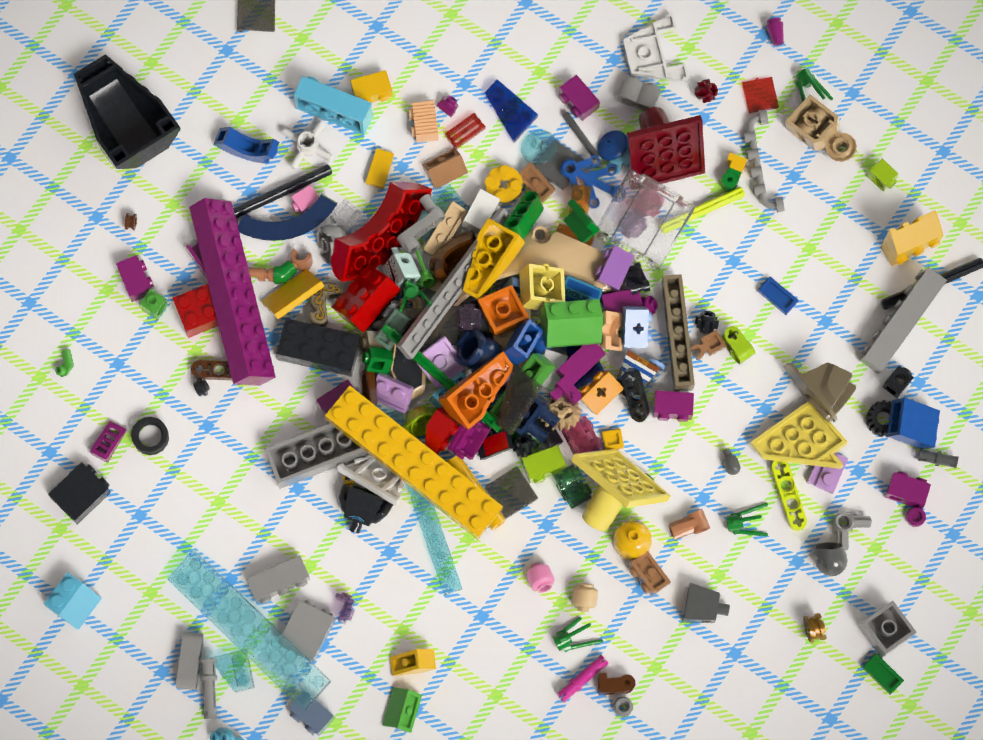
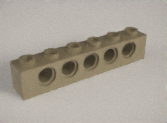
[661,274,695,392]

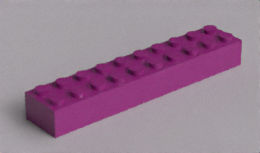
[189,198,276,386]

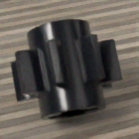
[695,310,719,334]
[513,434,537,458]

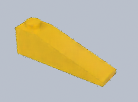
[463,218,525,300]

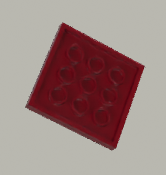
[627,107,705,191]

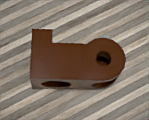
[597,673,636,695]

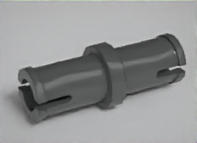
[918,449,959,468]

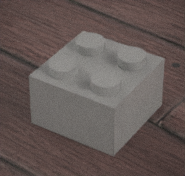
[858,601,917,658]

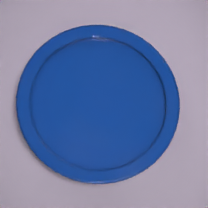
[597,130,628,160]

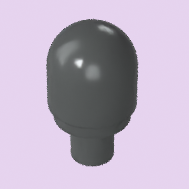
[723,448,741,475]

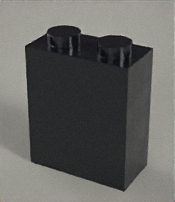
[48,462,111,525]

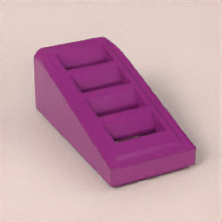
[90,421,127,463]

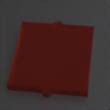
[742,77,779,113]

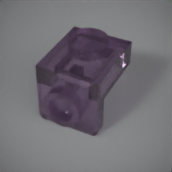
[335,592,355,625]

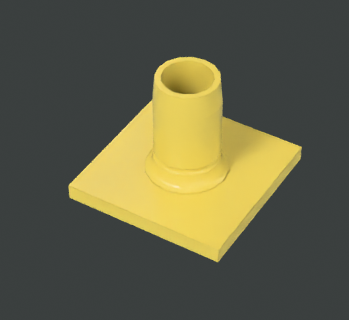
[571,449,671,531]

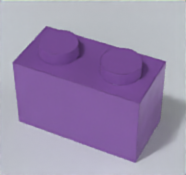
[595,245,635,291]

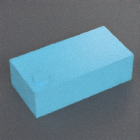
[293,76,373,135]

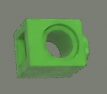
[140,289,168,320]

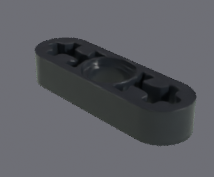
[622,368,650,422]

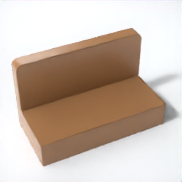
[422,148,468,189]

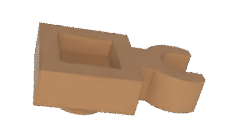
[691,329,727,360]

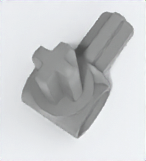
[832,513,872,551]

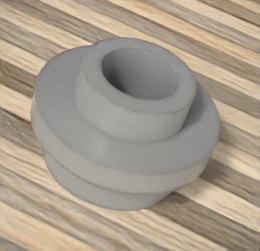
[613,697,633,717]

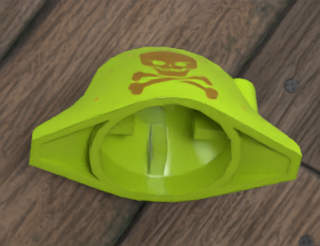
[402,406,437,437]

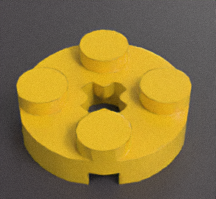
[485,165,523,204]

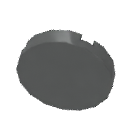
[372,297,400,331]

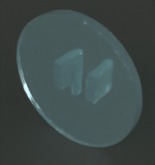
[521,131,558,165]

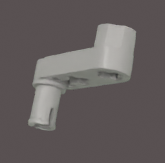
[397,194,446,254]

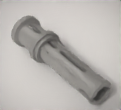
[199,658,218,719]

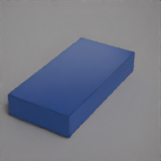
[757,276,799,315]

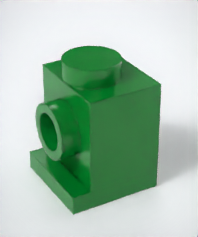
[362,347,394,374]

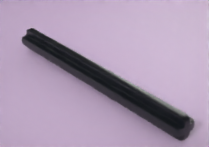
[233,164,332,218]
[880,258,983,310]

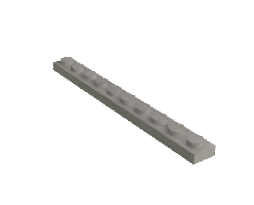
[397,208,509,359]

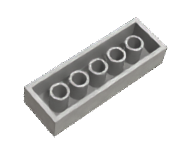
[264,423,369,489]

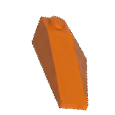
[438,351,514,430]

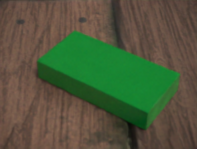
[862,653,905,695]

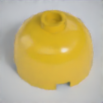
[613,521,652,560]

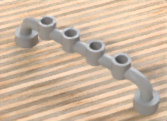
[744,109,785,212]

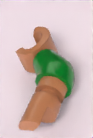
[249,249,313,284]

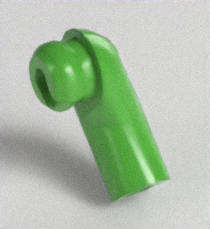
[55,349,74,377]

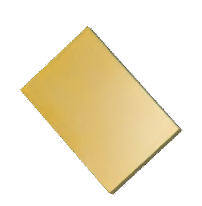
[261,269,324,319]

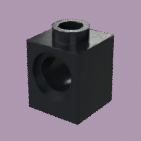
[882,366,914,399]

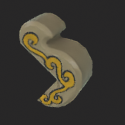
[309,282,344,327]

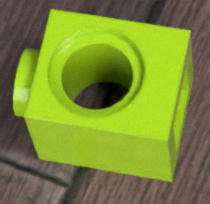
[867,158,899,192]

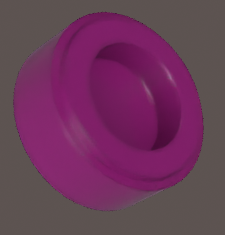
[906,507,926,527]

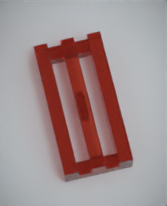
[445,112,486,150]

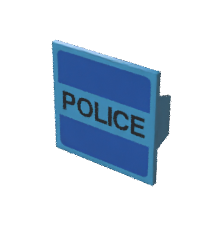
[565,275,603,302]

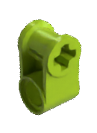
[722,326,756,365]

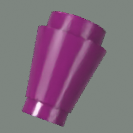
[765,17,784,46]

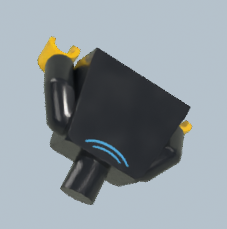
[338,475,394,534]

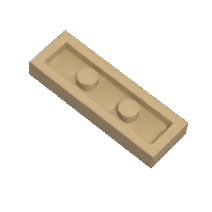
[422,201,468,256]

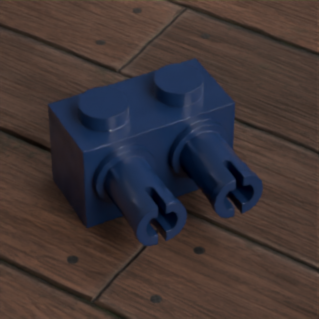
[507,391,561,443]

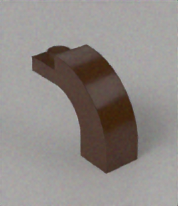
[429,230,476,284]

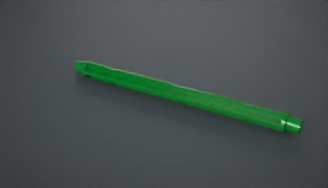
[381,324,503,433]

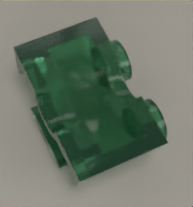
[553,464,592,509]

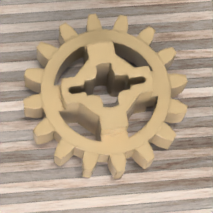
[540,397,581,431]

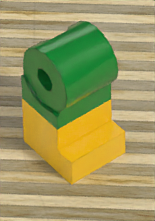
[721,153,747,192]

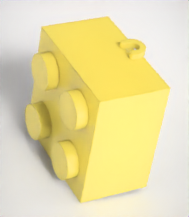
[519,264,565,310]

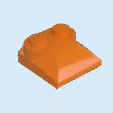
[477,285,529,335]

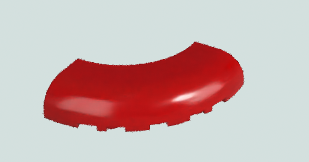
[331,182,432,282]

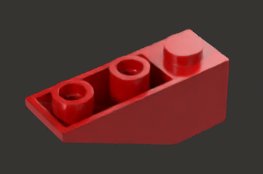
[425,406,460,455]

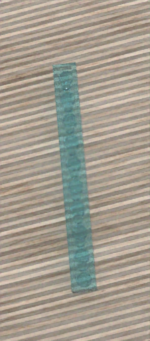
[385,410,462,596]

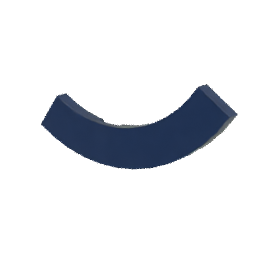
[238,194,338,241]

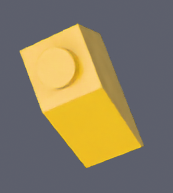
[390,649,436,676]

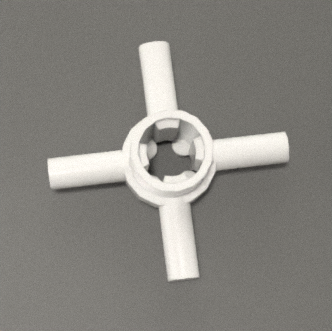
[282,120,333,170]

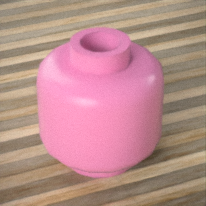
[526,562,555,593]

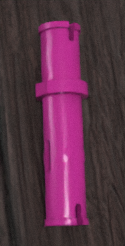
[556,654,609,703]

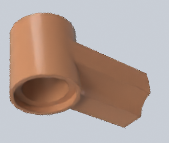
[668,509,710,540]

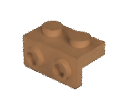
[628,551,671,596]

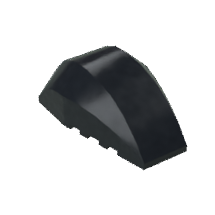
[74,54,181,169]

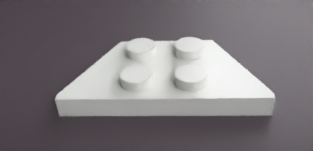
[337,455,404,506]

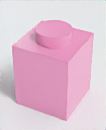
[291,185,319,214]

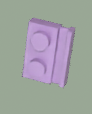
[375,373,414,414]
[807,453,848,494]

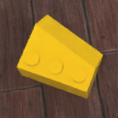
[880,210,944,266]

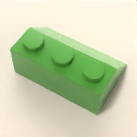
[539,299,603,348]

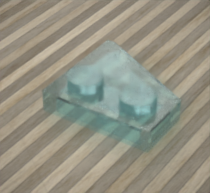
[211,649,255,693]

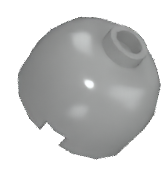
[317,225,348,264]

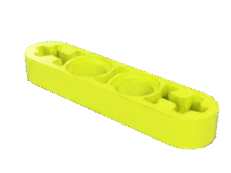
[771,461,807,532]

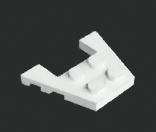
[623,13,690,82]

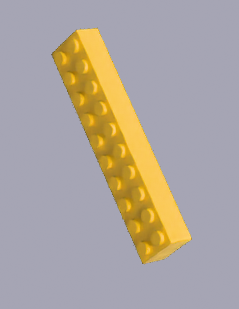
[325,386,503,540]

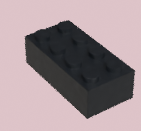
[276,318,361,377]

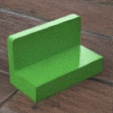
[382,687,422,733]

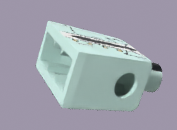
[383,247,421,296]

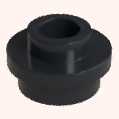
[193,378,210,396]

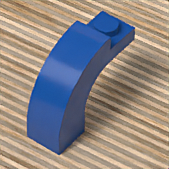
[213,127,280,163]

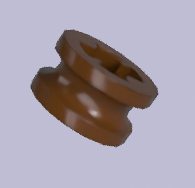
[125,213,137,231]

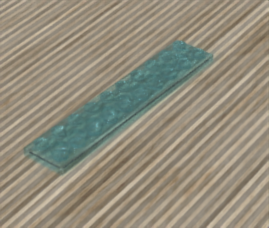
[167,550,332,711]

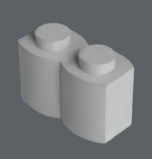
[617,76,661,111]

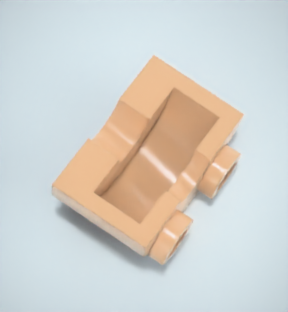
[599,311,623,351]

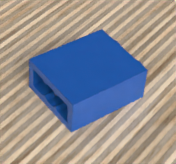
[887,397,940,449]

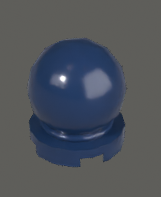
[454,329,502,371]

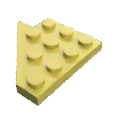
[750,401,848,469]

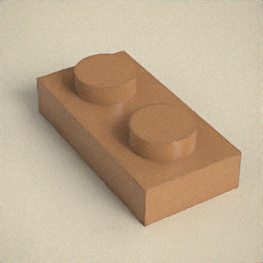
[519,162,557,203]

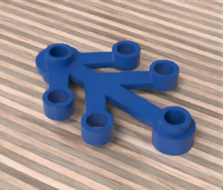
[560,155,628,209]

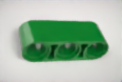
[504,191,544,239]

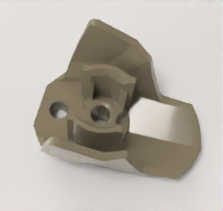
[783,362,856,423]

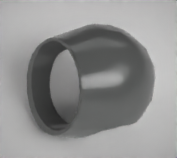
[812,542,848,576]

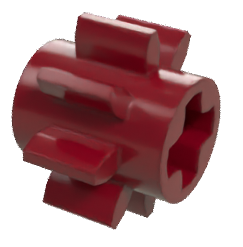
[695,79,718,103]

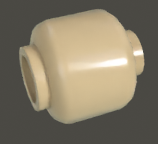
[571,583,598,612]

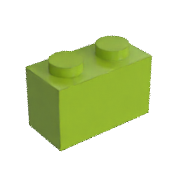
[522,445,566,484]

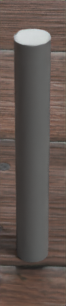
[562,112,600,160]

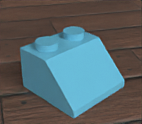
[44,572,102,630]

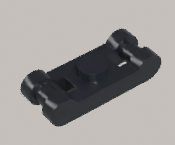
[624,262,650,295]

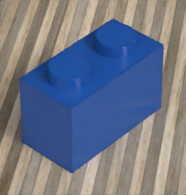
[503,319,544,366]

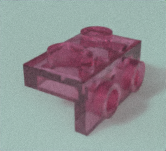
[561,415,603,455]

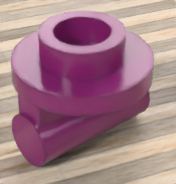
[437,95,459,117]
[641,296,658,315]

